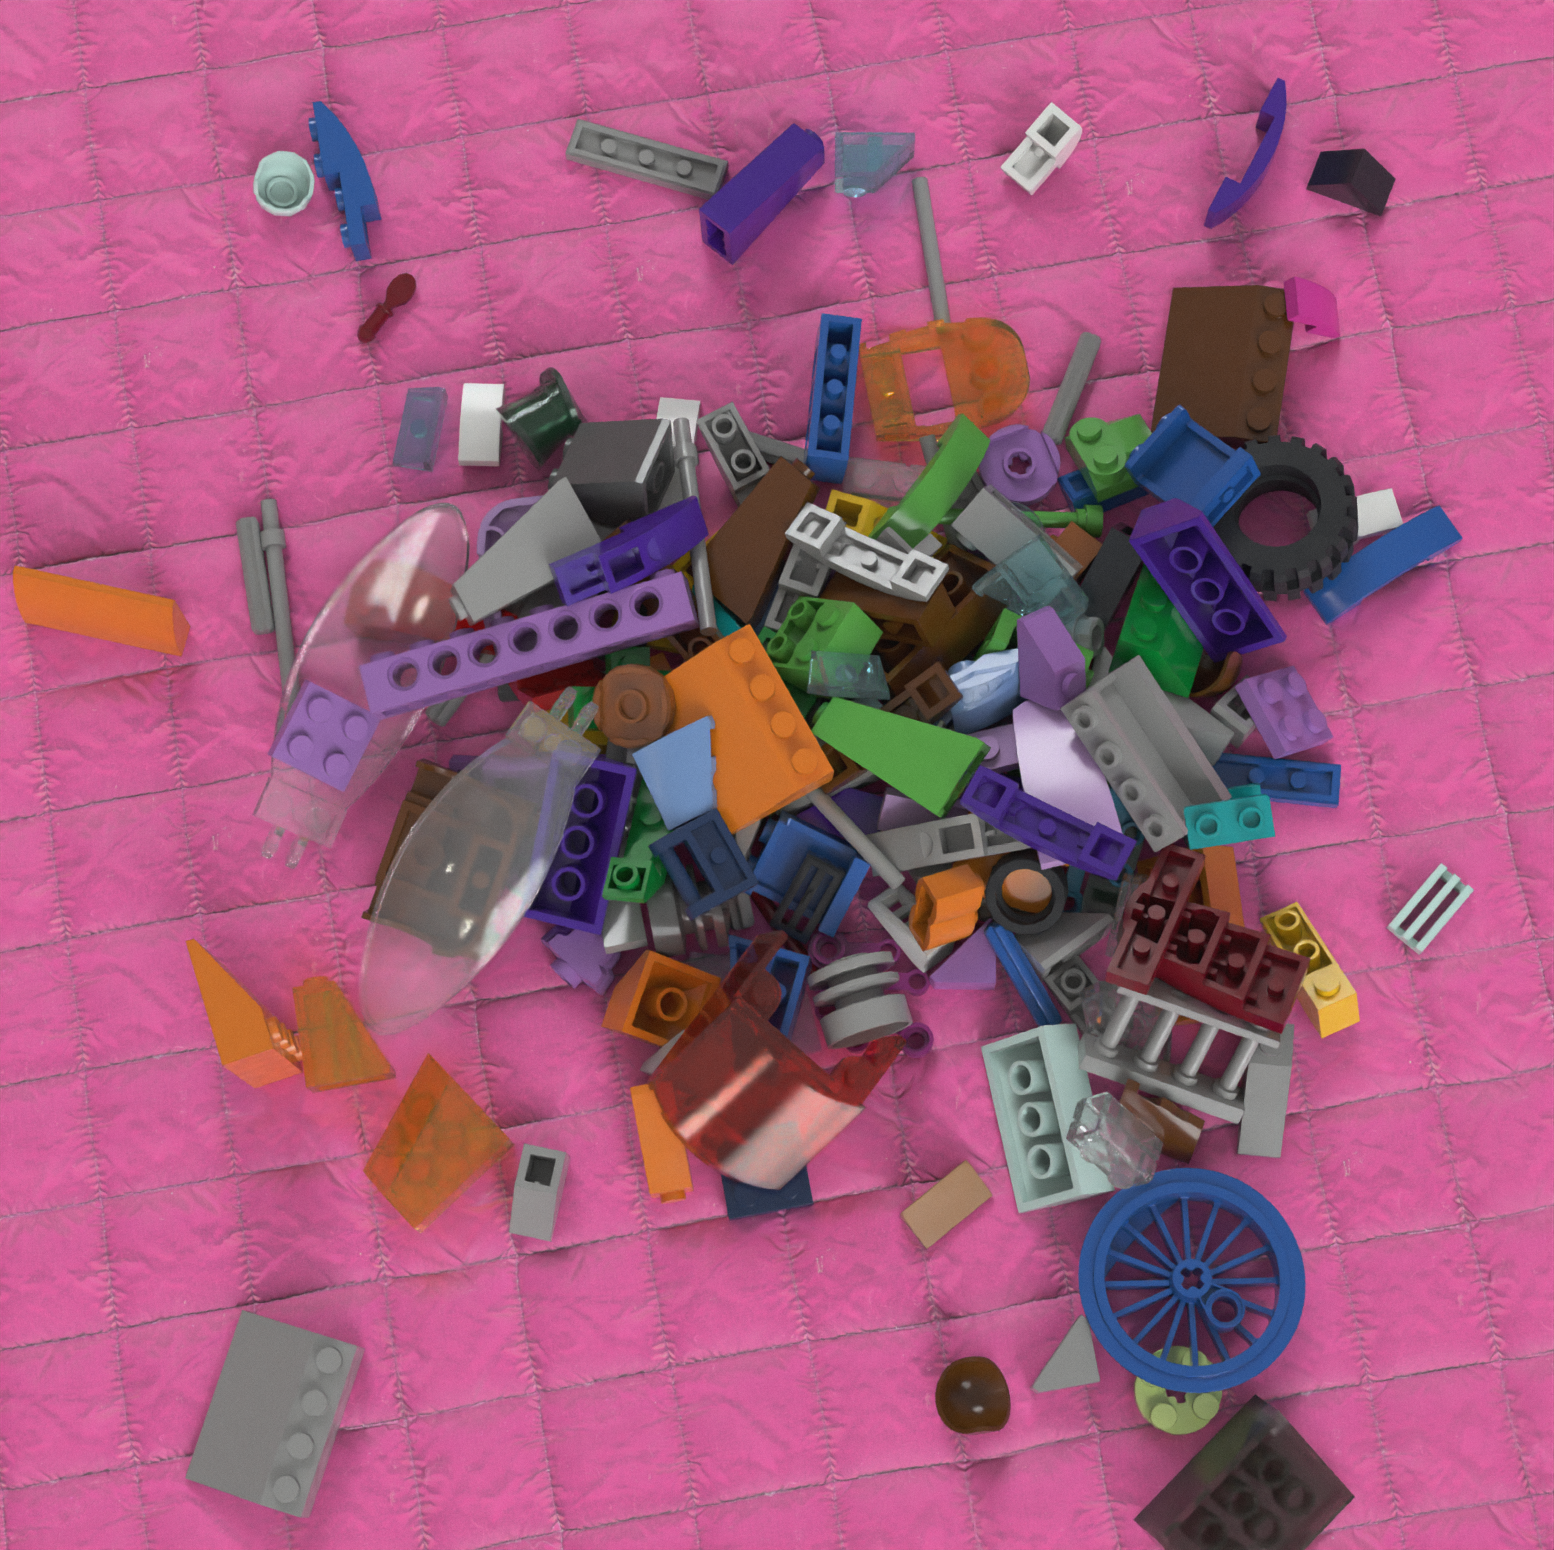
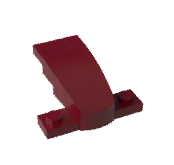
[1105,844,1311,1034]

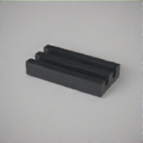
[769,850,846,945]

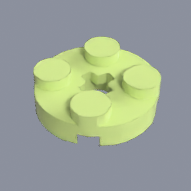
[1133,1346,1222,1435]

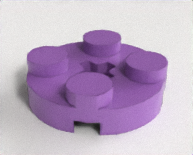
[978,424,1061,507]

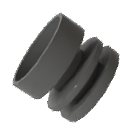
[647,864,731,957]

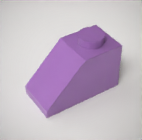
[1017,606,1086,711]

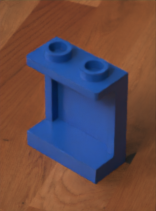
[1125,405,1261,527]
[743,810,870,937]

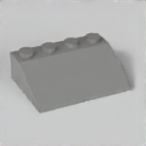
[185,1310,365,1518]

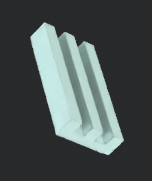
[1386,863,1474,955]

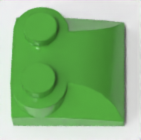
[1065,414,1152,502]

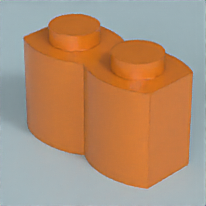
[909,863,985,951]

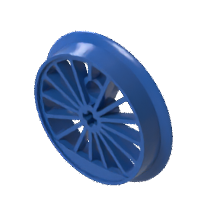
[1078,1168,1306,1393]

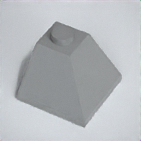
[1014,912,1114,983]

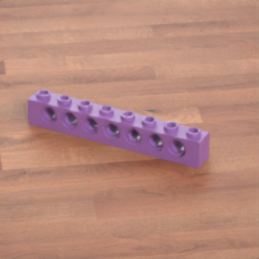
[359,569,700,720]

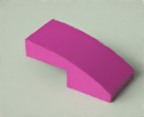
[1284,276,1340,339]

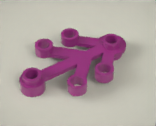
[808,931,934,1058]

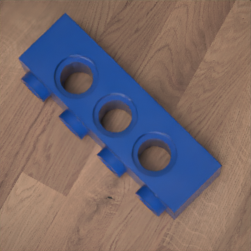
[803,313,862,484]

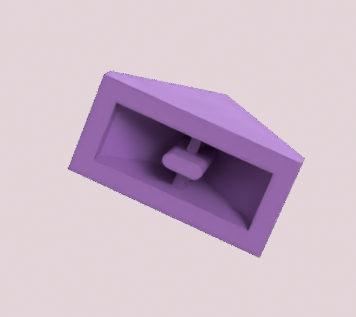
[929,918,996,990]

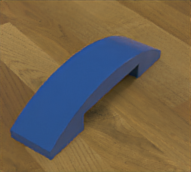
[1304,505,1463,625]

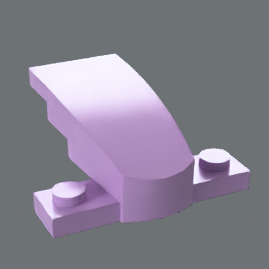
[967,700,1123,870]

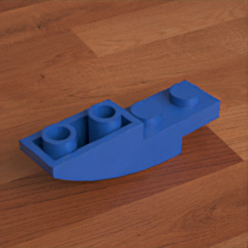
[308,101,382,261]

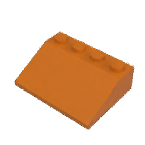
[664,624,834,835]
[185,938,306,1088]

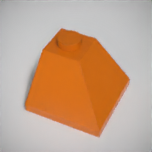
[601,950,722,1048]

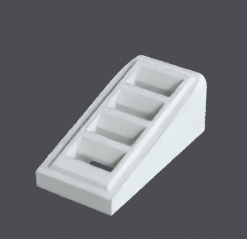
[868,884,955,973]

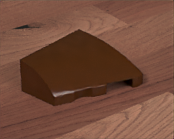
[1108,1078,1205,1164]

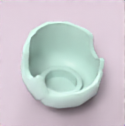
[253,151,315,217]

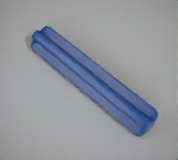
[984,921,1062,1027]

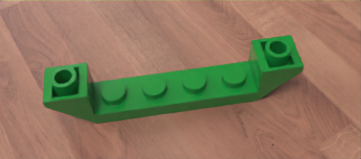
[602,670,676,903]

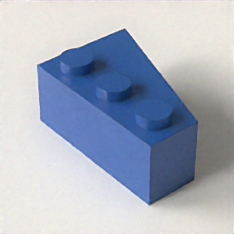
[728,934,813,1087]

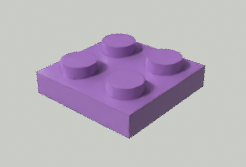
[1235,665,1333,759]
[268,679,380,792]

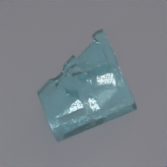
[972,534,1089,625]

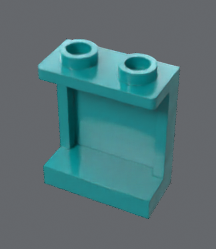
[1182,783,1275,850]

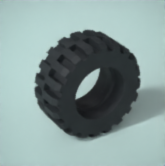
[1213,435,1358,601]

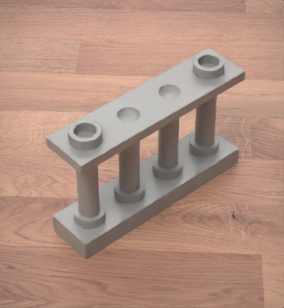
[1077,977,1281,1124]

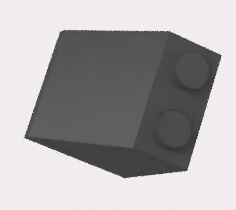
[548,418,675,527]

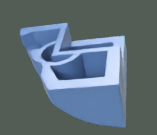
[632,715,717,831]

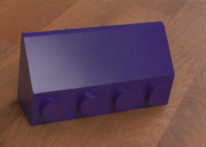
[1129,498,1287,663]
[518,747,638,935]

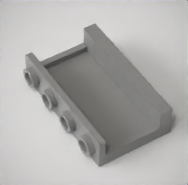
[1060,655,1232,852]

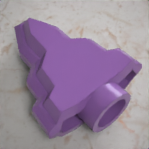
[540,925,621,996]

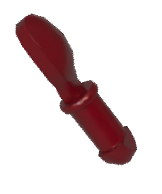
[357,273,416,343]

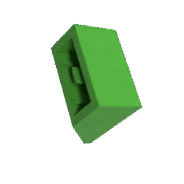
[766,596,883,699]

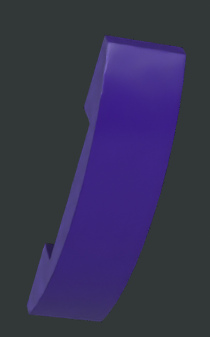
[1204,78,1287,229]
[960,765,1137,881]

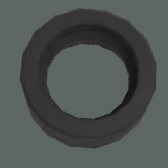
[985,848,1069,935]

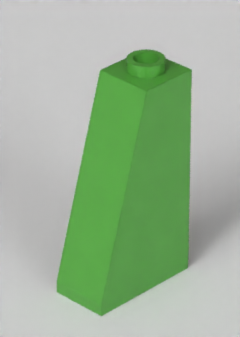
[811,696,991,819]

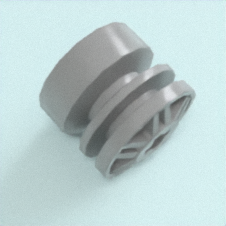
[807,951,913,1049]

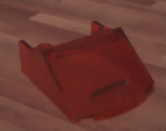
[647,930,907,1190]

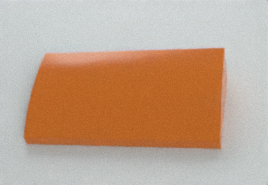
[12,565,191,657]

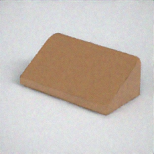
[900,1160,993,1250]

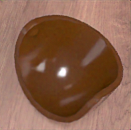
[1189,651,1243,698]
[935,1356,1011,1435]

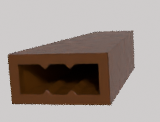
[686,456,820,628]

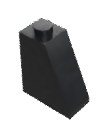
[1066,522,1144,632]

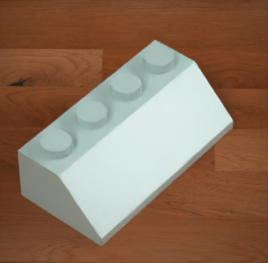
[981,1023,1115,1213]

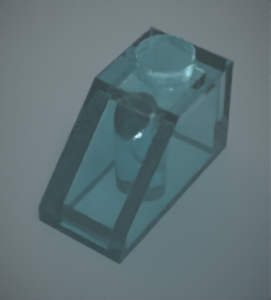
[835,132,915,197]

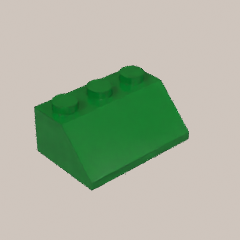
[1108,564,1203,698]

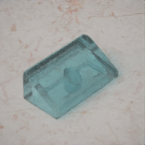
[392,387,448,472]
[807,650,890,700]

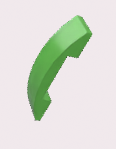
[868,413,991,549]

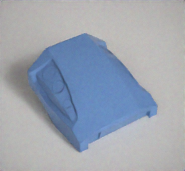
[948,648,1028,735]

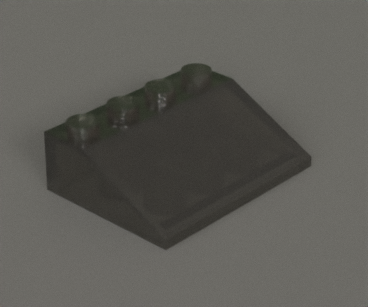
[1133,1394,1355,1550]

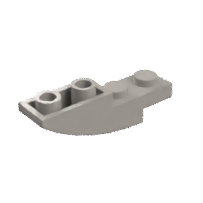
[696,401,770,507]
[866,814,1031,877]

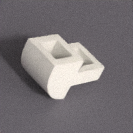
[1000,102,1082,196]

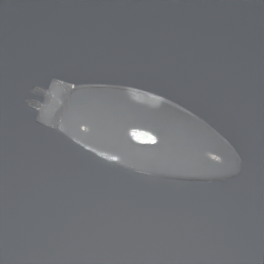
[252,503,470,869]
[359,686,601,1036]

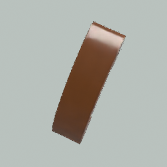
[821,662,963,794]

